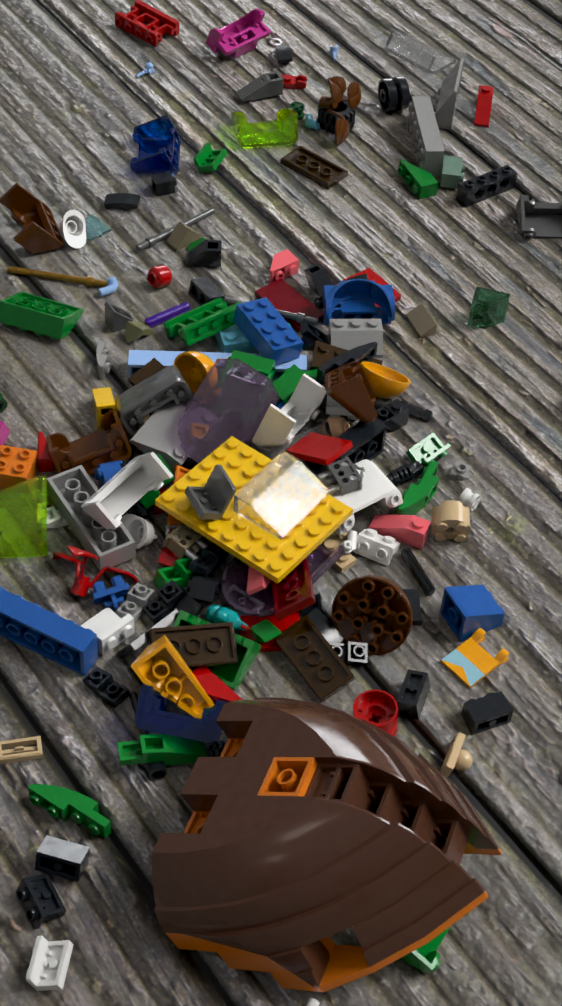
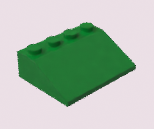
[0,291,84,340]

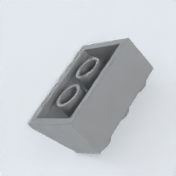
[328,318,383,358]

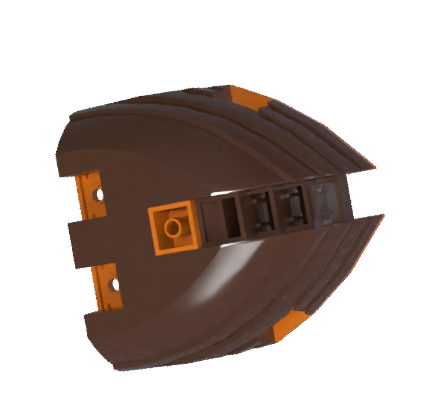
[152,697,502,992]

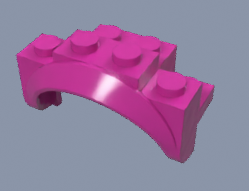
[206,8,271,58]

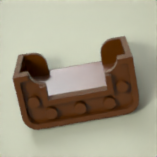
[325,359,378,423]
[46,409,132,475]

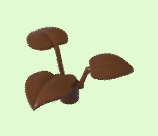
[319,76,361,146]

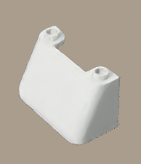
[313,459,403,535]

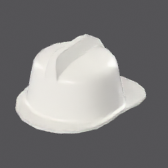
[60,210,86,249]
[120,514,158,549]

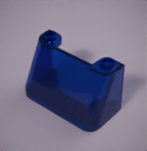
[130,115,181,174]
[135,684,228,744]

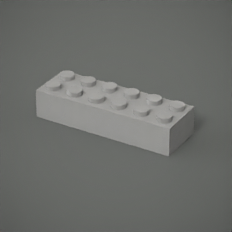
[407,96,445,177]
[47,465,136,571]

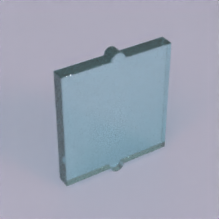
[85,214,111,242]

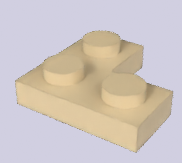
[315,531,356,574]

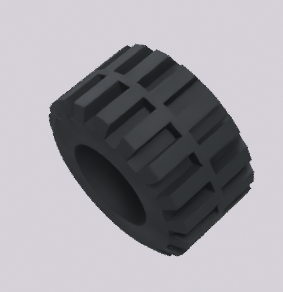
[317,98,356,134]

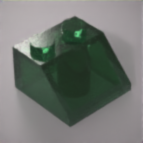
[468,287,510,329]

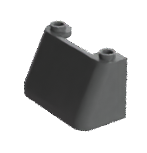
[516,195,562,239]
[115,365,196,437]

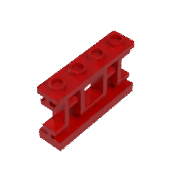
[115,0,179,47]

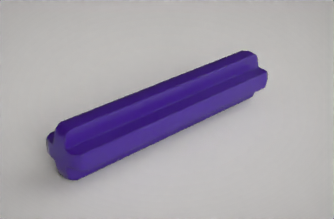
[144,302,190,327]

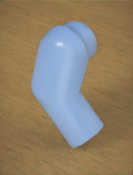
[98,277,118,297]

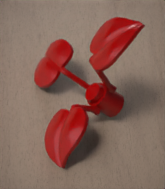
[52,545,138,597]

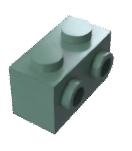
[440,155,465,189]

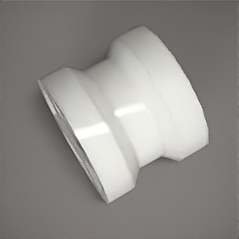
[458,488,481,511]

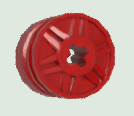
[353,689,398,737]

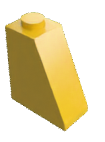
[92,387,116,431]

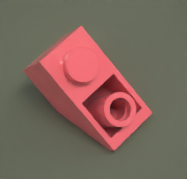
[269,249,299,283]

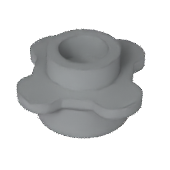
[451,462,472,480]

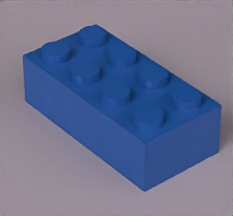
[233,297,304,365]

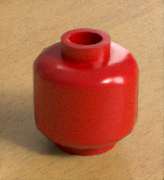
[147,265,172,289]

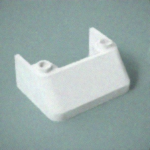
[252,373,327,446]
[81,452,173,530]

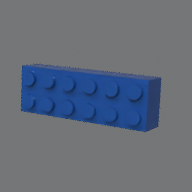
[0,587,98,677]

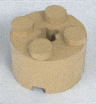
[431,500,470,542]

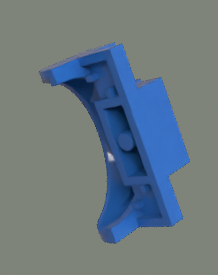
[323,279,395,325]

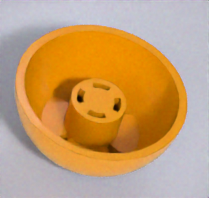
[174,351,219,402]
[361,361,411,399]

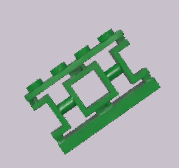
[163,297,241,346]

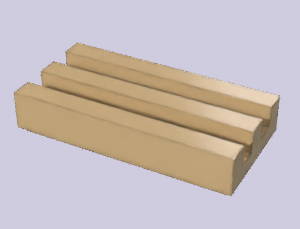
[0,736,43,764]

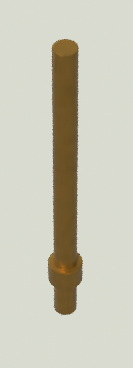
[8,266,107,287]

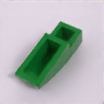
[153,554,217,589]

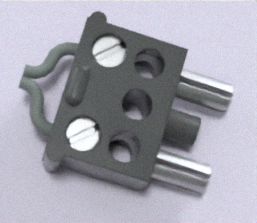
[317,456,365,496]

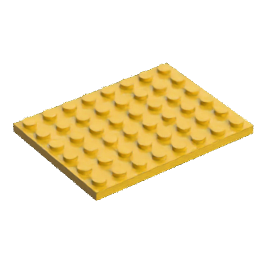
[155,436,353,584]

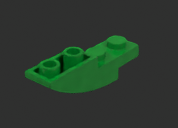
[395,460,439,515]
[117,734,206,766]
[28,784,111,839]

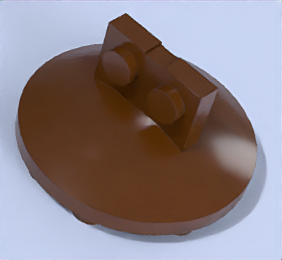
[331,575,413,655]

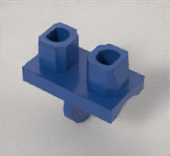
[92,575,130,611]

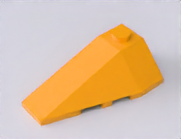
[131,635,216,720]

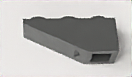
[236,71,283,102]

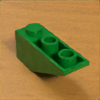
[398,159,438,199]

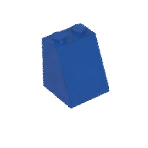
[440,585,504,642]

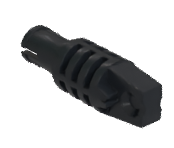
[386,461,424,486]

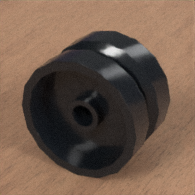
[378,76,410,112]

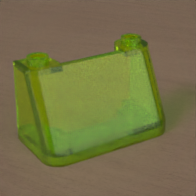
[231,108,299,148]
[0,475,49,558]

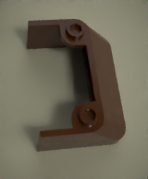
[0,183,65,254]

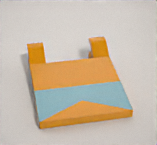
[441,628,509,688]

